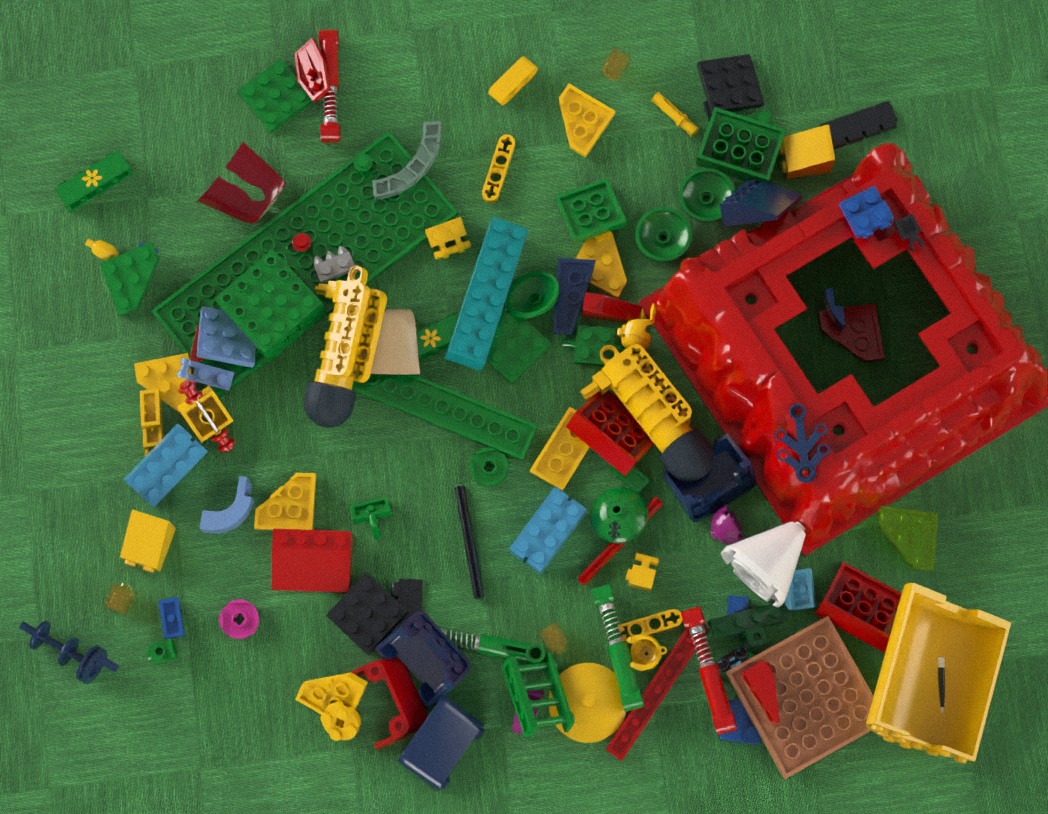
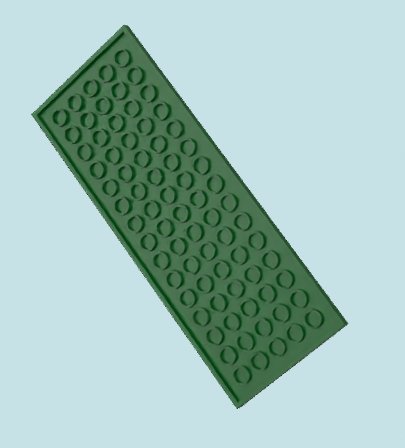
[151,131,459,397]

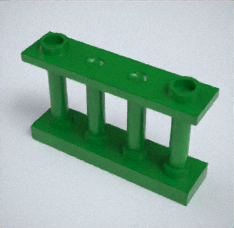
[502,652,575,738]

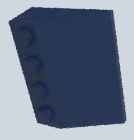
[719,180,802,226]

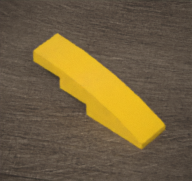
[140,389,164,456]

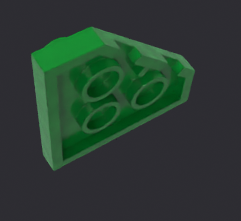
[100,242,159,316]

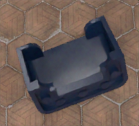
[662,434,756,522]
[375,611,471,707]
[398,695,485,791]

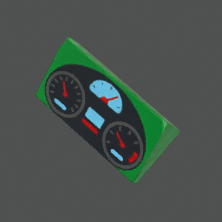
[714,646,754,680]

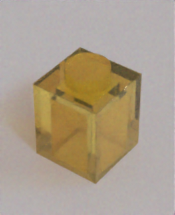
[603,48,630,81]
[104,583,135,615]
[539,622,568,655]

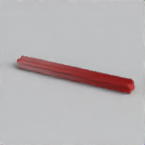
[577,497,663,585]

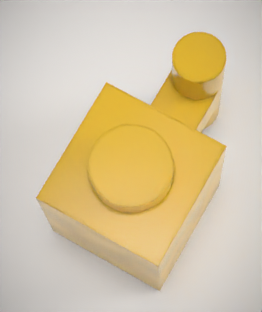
[625,553,659,592]

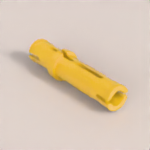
[651,92,700,137]

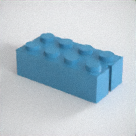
[123,424,208,508]
[509,487,587,575]

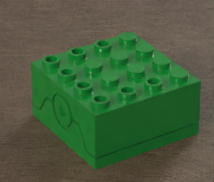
[214,249,327,363]

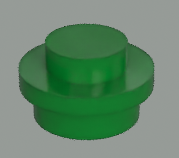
[353,154,372,172]

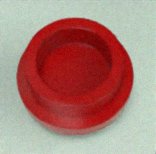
[292,233,311,252]

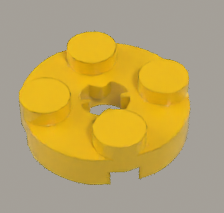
[320,702,361,741]

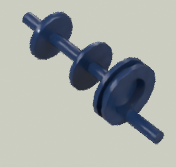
[19,621,119,685]

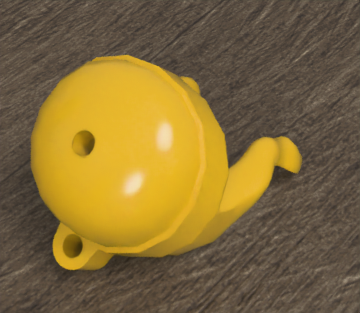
[617,303,656,352]
[627,634,667,671]

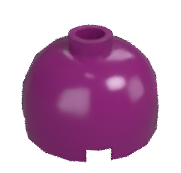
[710,505,746,545]

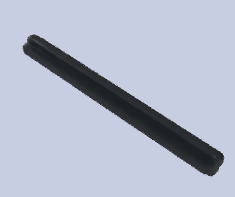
[455,485,484,599]

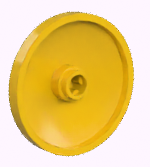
[549,663,627,743]

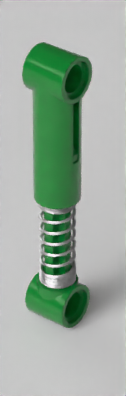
[591,584,645,712]
[439,627,546,664]

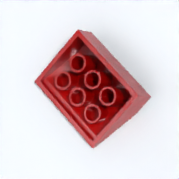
[566,391,654,476]
[272,529,353,593]
[815,561,902,653]

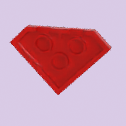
[818,304,885,363]

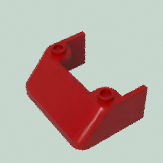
[348,656,428,750]

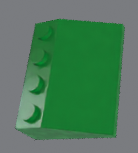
[696,107,786,183]

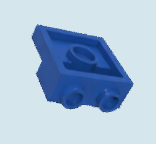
[839,186,894,239]
[716,699,760,745]

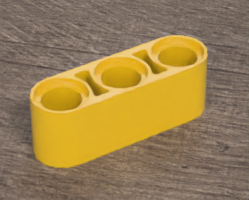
[488,56,538,106]

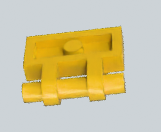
[425,217,471,260]

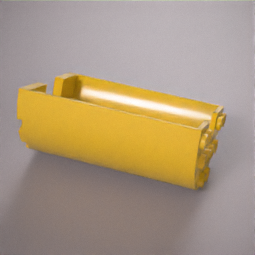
[866,583,1011,764]

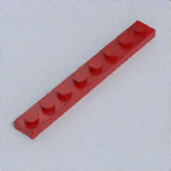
[605,626,710,761]

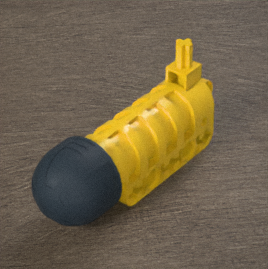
[304,266,387,428]
[580,344,714,481]

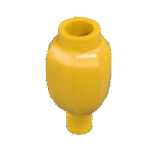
[85,238,119,261]

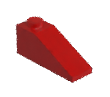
[582,292,641,323]
[740,659,780,725]

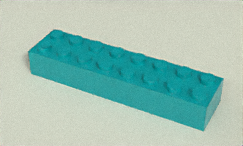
[445,217,528,371]

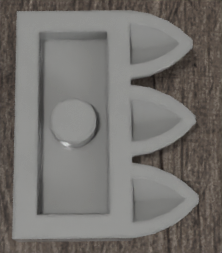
[314,246,355,284]

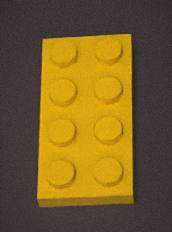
[529,407,590,492]

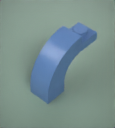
[200,476,254,534]

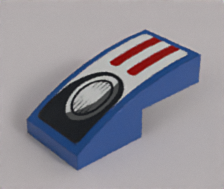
[823,288,845,330]

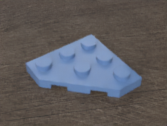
[196,306,256,368]

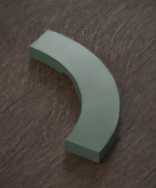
[372,120,442,200]

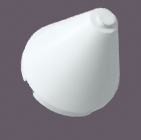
[721,521,806,607]

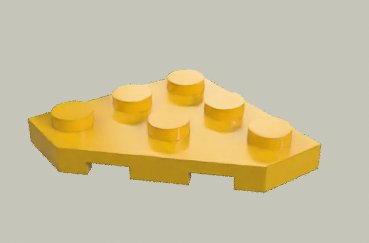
[559,84,616,158]
[576,232,627,299]
[134,353,196,413]
[254,473,316,530]
[295,672,368,724]

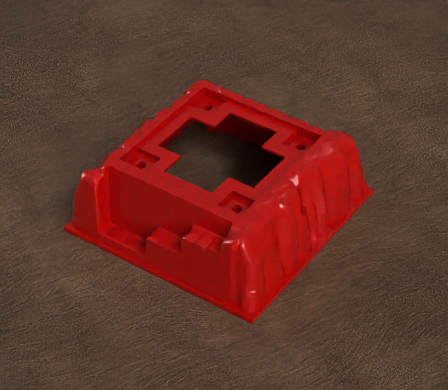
[638,143,1048,557]

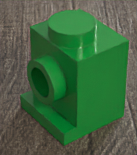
[146,638,178,666]

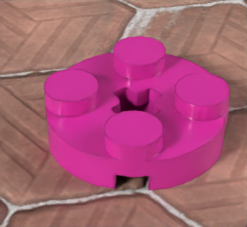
[219,599,260,639]

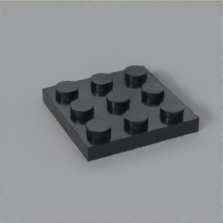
[697,54,765,114]
[326,572,409,656]

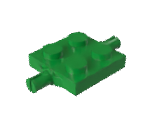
[562,325,626,366]

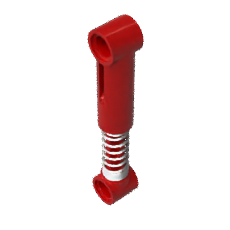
[319,29,341,143]
[681,606,737,735]

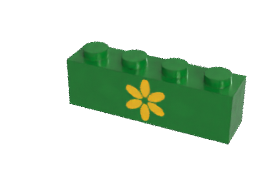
[55,150,133,212]
[416,313,459,361]

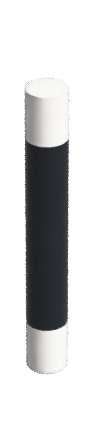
[937,657,945,713]

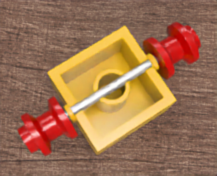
[177,379,235,453]

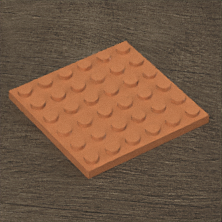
[725,616,873,779]

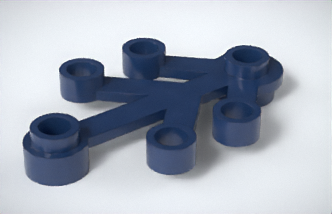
[774,404,831,483]

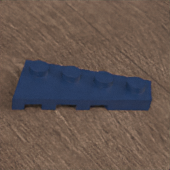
[553,258,596,335]

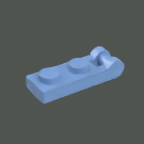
[177,358,234,391]

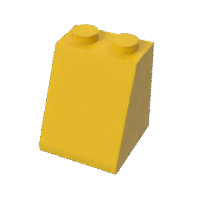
[779,125,835,179]
[120,509,176,573]

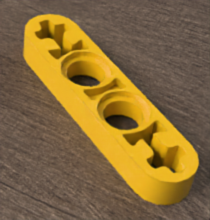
[482,134,515,204]
[618,609,682,642]

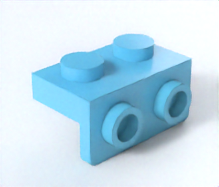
[785,568,817,611]

